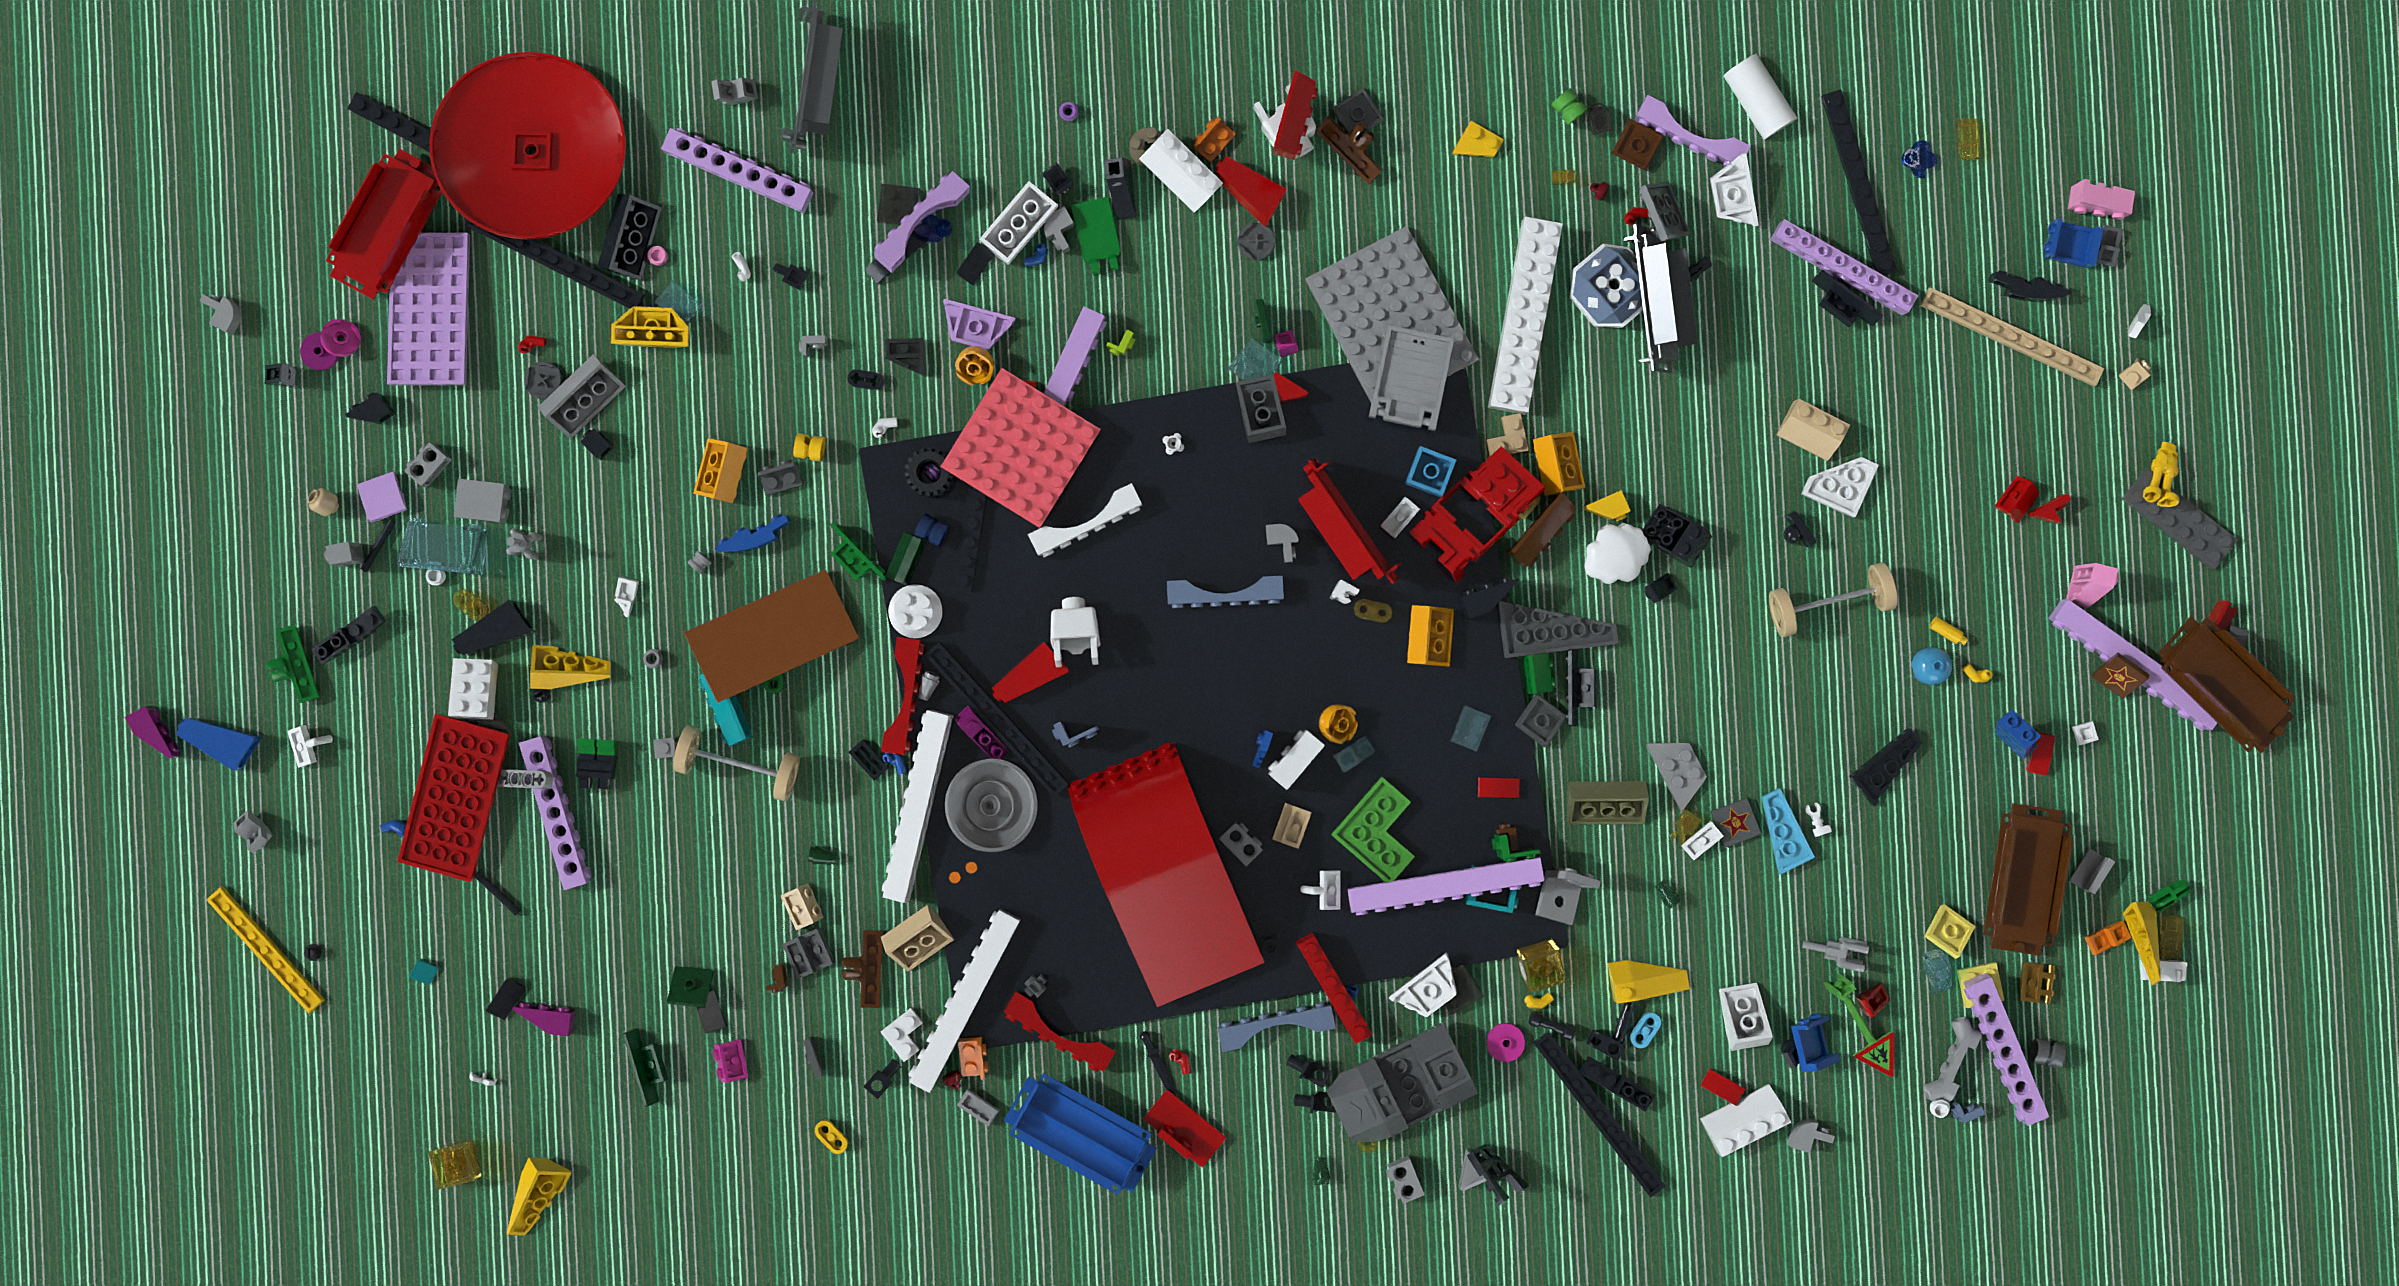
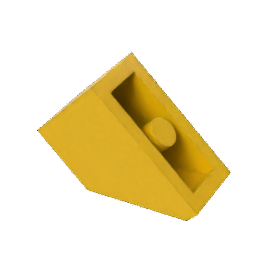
[1584,490,1630,522]

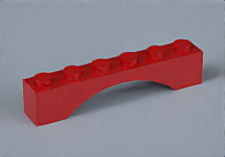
[881,637,925,755]
[1296,932,1372,1044]
[1003,992,1115,1073]

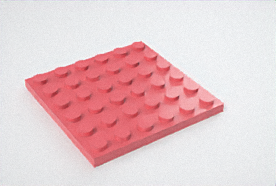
[941,368,1101,528]

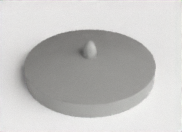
[945,759,1037,852]

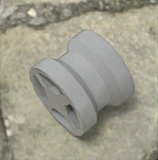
[688,551,712,575]

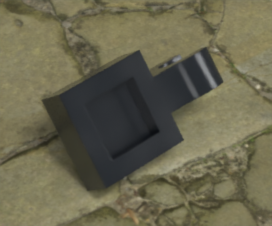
[773,263,808,291]

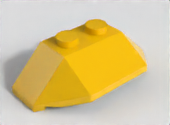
[611,306,689,348]

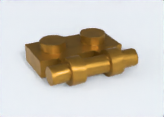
[2018,961,2057,1004]

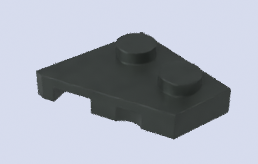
[885,338,926,376]

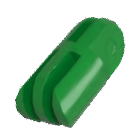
[2148,880,2191,913]

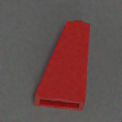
[1215,156,1286,227]
[992,642,1070,703]

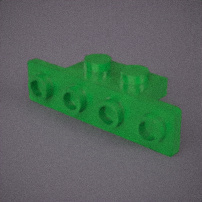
[830,522,887,582]

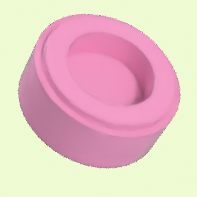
[647,246,668,266]

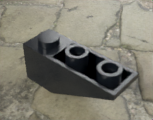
[1104,157,1136,220]

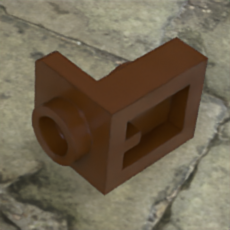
[1495,824,1519,852]
[765,963,788,993]

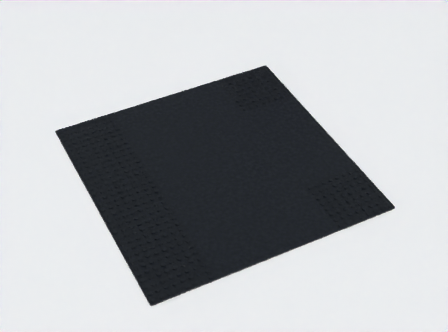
[859,363,1568,1049]

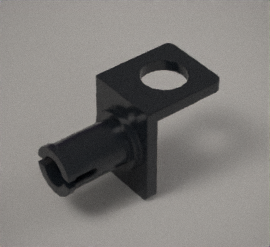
[1286,1054,1331,1088]
[864,1059,902,1099]
[1294,1091,1337,1114]

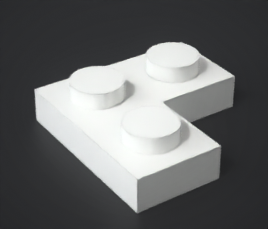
[881,1007,923,1062]

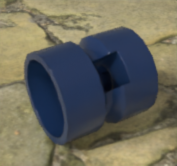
[914,513,950,547]

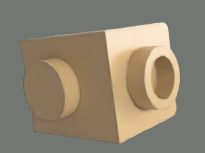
[2119,357,2151,390]

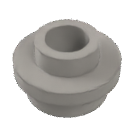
[643,649,663,668]

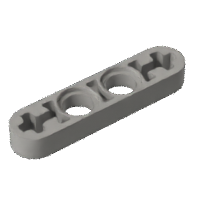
[497,770,553,789]

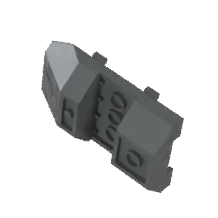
[1327,1022,1478,1142]

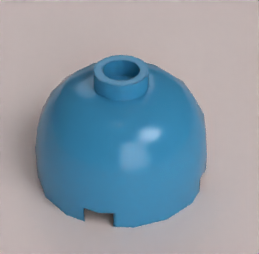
[1911,647,1952,685]

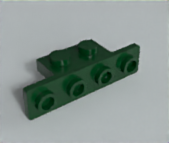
[623,1028,668,1107]

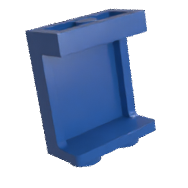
[2043,218,2104,269]
[1994,710,2040,760]
[1791,1013,1840,1072]

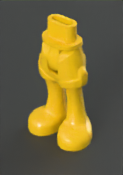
[2143,442,2180,507]

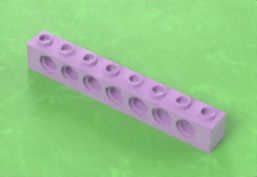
[661,128,813,214]
[1770,219,1918,315]
[519,736,591,890]
[1964,973,2049,1126]

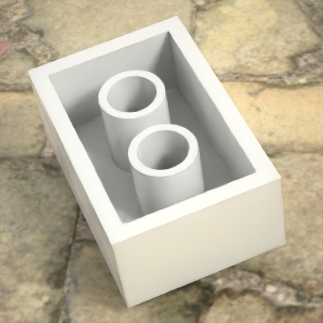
[448,658,498,720]
[1268,730,1325,790]

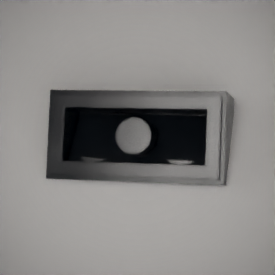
[956,242,994,286]
[486,977,526,1020]
[697,990,726,1034]

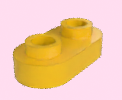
[815,1120,848,1154]

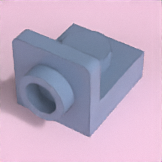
[1951,1101,1985,1123]

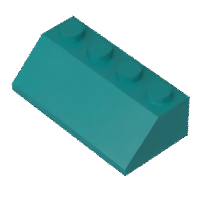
[699,674,753,747]

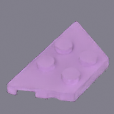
[943,299,1016,351]

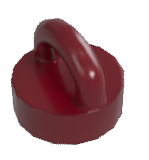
[1590,181,1610,201]
[942,1070,962,1090]

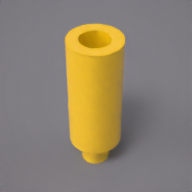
[1929,616,1968,645]

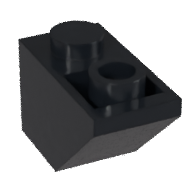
[345,392,396,424]

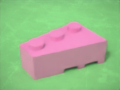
[2068,179,2135,220]
[2066,563,2119,609]

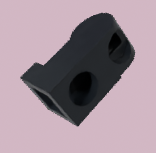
[1586,1029,1626,1061]

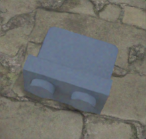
[1052,721,1099,747]

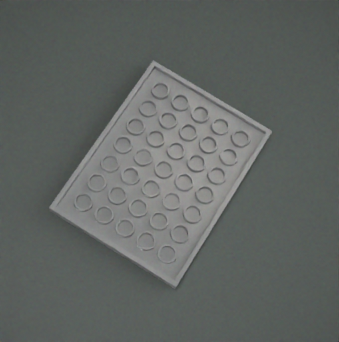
[1305,226,1479,409]

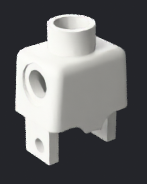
[1254,84,1316,159]
[1050,597,1100,667]

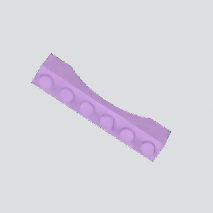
[1634,95,1751,167]
[874,171,970,273]

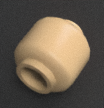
[307,488,339,516]

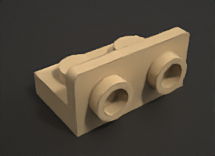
[780,883,823,930]

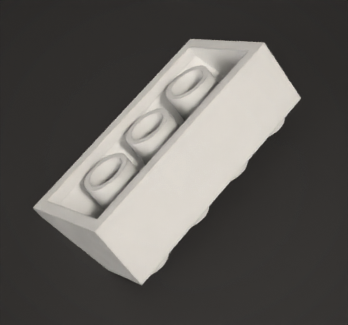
[1139,129,1223,213]
[1700,1084,1791,1157]

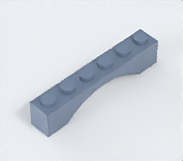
[1167,576,1284,608]
[1218,1001,1336,1052]

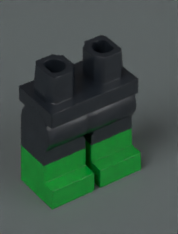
[576,738,619,789]

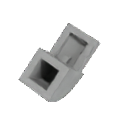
[711,77,758,105]
[1044,206,1074,254]
[199,294,241,335]
[1266,524,1299,563]
[233,810,272,854]
[1787,1119,1835,1153]

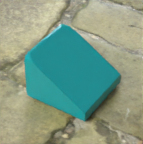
[409,959,439,985]

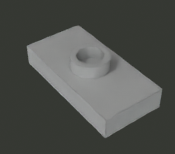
[957,1089,1000,1127]

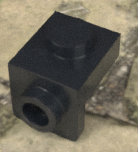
[1041,162,1073,195]

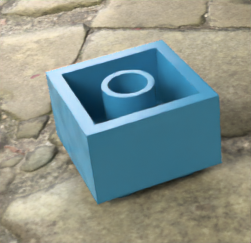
[1405,446,1456,498]

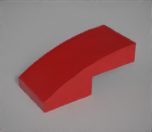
[2026,732,2055,776]
[1478,777,1520,798]
[1700,1069,1745,1106]

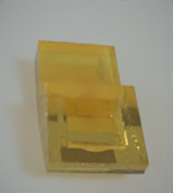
[1956,119,1980,160]
[2159,916,2183,958]

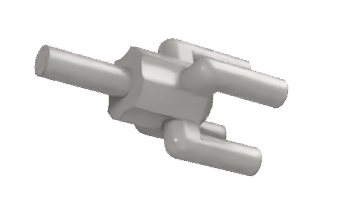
[506,528,543,560]
[1802,937,1869,972]

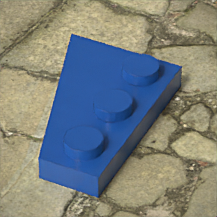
[1252,730,1273,768]

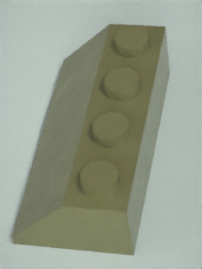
[1567,781,1649,825]

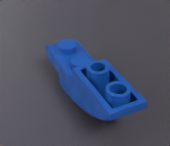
[715,514,791,553]

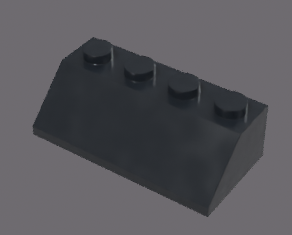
[597,194,662,281]

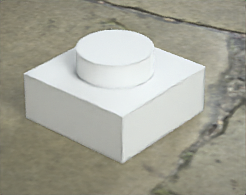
[2072,721,2099,745]

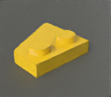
[1452,121,1504,158]

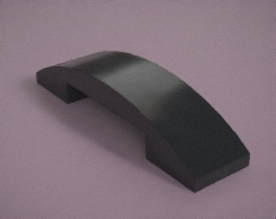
[865,222,936,285]

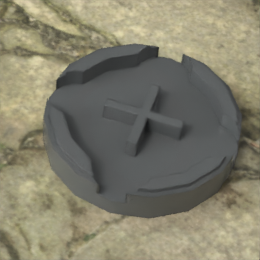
[1238,222,1276,261]
[524,361,563,400]

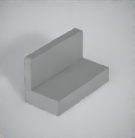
[2069,849,2115,894]

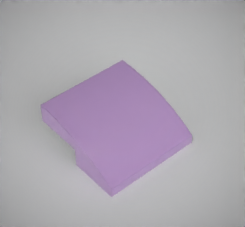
[357,471,407,523]

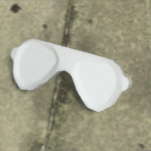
[469,1072,497,1086]

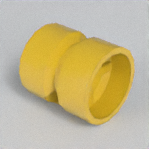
[793,433,826,462]

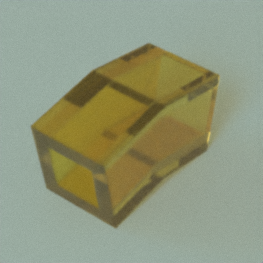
[1552,170,1576,185]

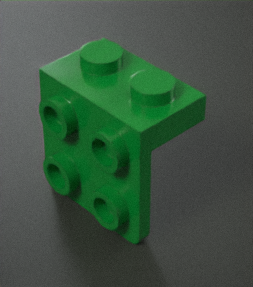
[1492,833,1541,862]

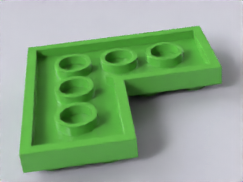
[1331,776,1415,882]

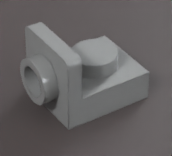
[799,335,828,357]
[653,737,678,759]

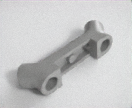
[1923,1017,1981,1101]

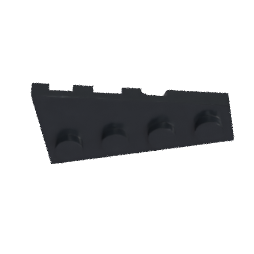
[1849,728,1922,806]

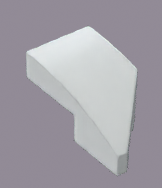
[2128,304,2151,338]
[614,576,639,617]

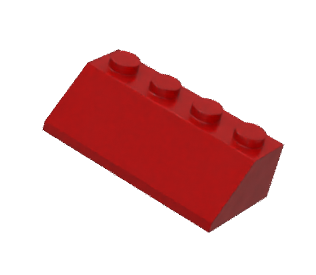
[1273,71,1319,160]

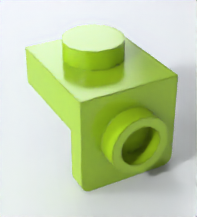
[1106,330,1136,357]

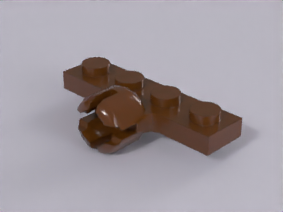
[1315,116,1383,185]
[842,930,883,1008]

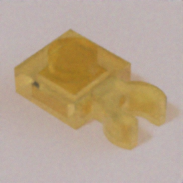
[1669,809,1702,845]

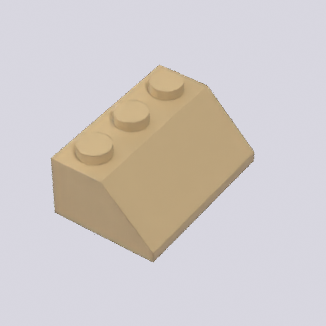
[1776,399,1850,461]
[881,905,954,972]

